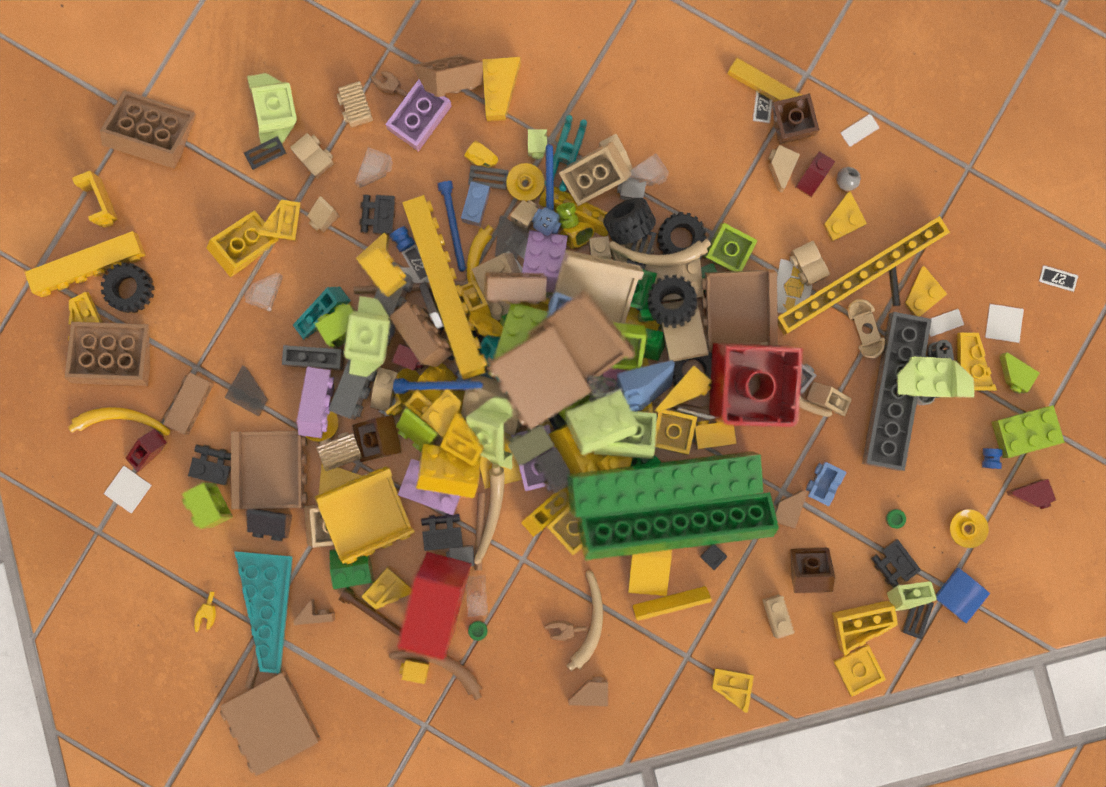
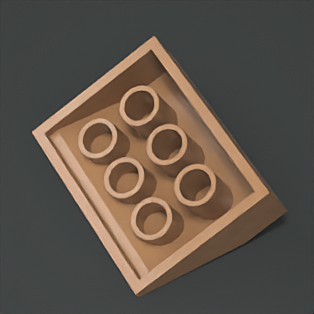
[100,90,196,169]
[65,322,150,386]

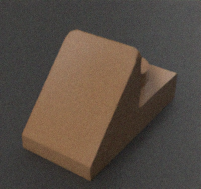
[293,599,335,625]

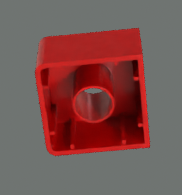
[709,343,803,427]
[397,552,472,661]

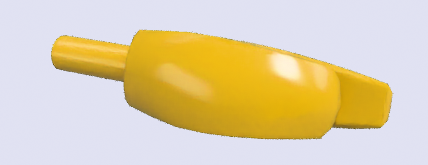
[194,591,216,632]

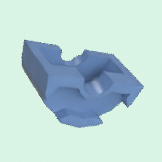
[806,462,847,506]

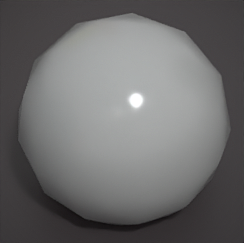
[836,167,861,191]

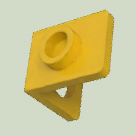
[386,393,405,416]

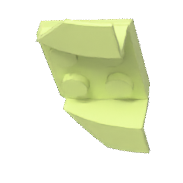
[247,73,297,150]
[344,296,390,377]
[897,357,974,397]
[466,396,512,469]

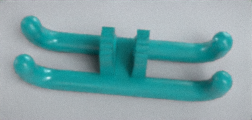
[544,115,587,192]

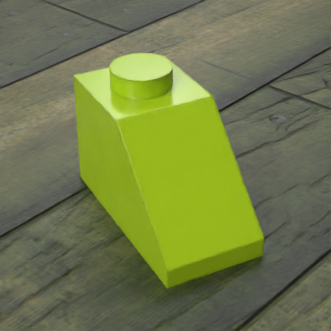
[1000,352,1040,394]

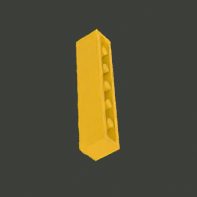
[25,231,145,297]

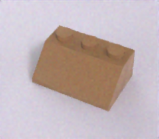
[413,55,483,97]

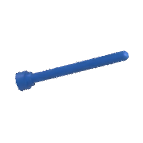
[546,144,558,234]
[437,181,466,272]
[393,378,483,394]

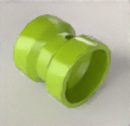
[556,203,579,228]

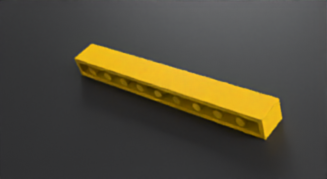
[402,195,487,380]
[777,216,950,335]

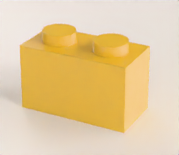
[694,420,736,450]

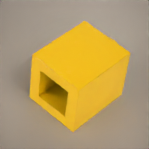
[399,659,430,684]

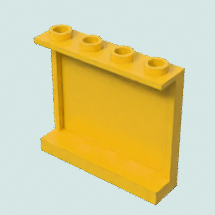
[314,466,415,564]

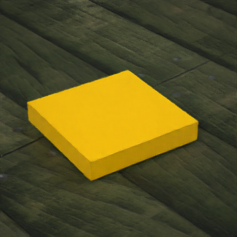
[833,644,886,697]

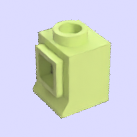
[528,129,547,159]

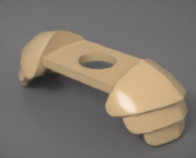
[847,299,885,358]

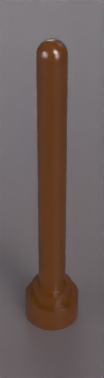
[338,587,402,637]

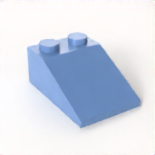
[616,360,674,412]

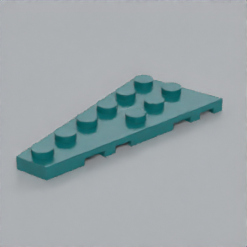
[234,551,293,674]

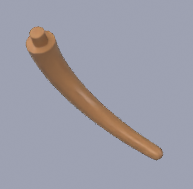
[389,650,482,700]

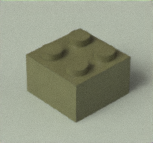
[508,425,554,466]

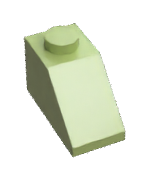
[887,581,937,611]

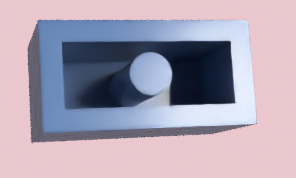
[461,182,490,227]

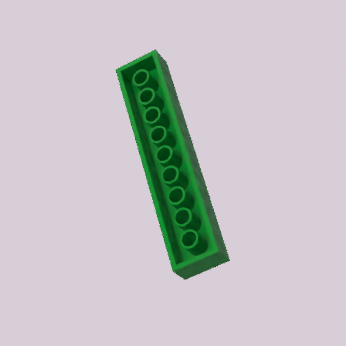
[567,451,763,517]
[578,492,779,560]

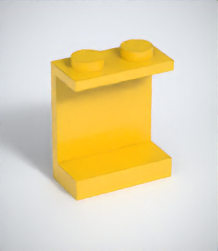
[72,171,118,227]

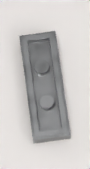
[419,282,444,329]

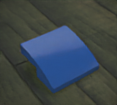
[936,567,990,624]

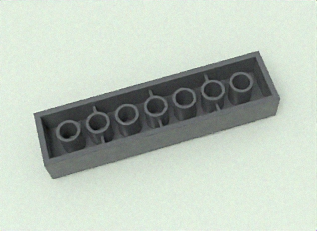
[329,272,414,420]
[862,312,932,471]

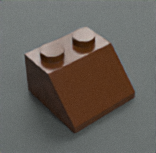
[772,93,820,144]
[352,415,401,462]
[790,548,835,593]

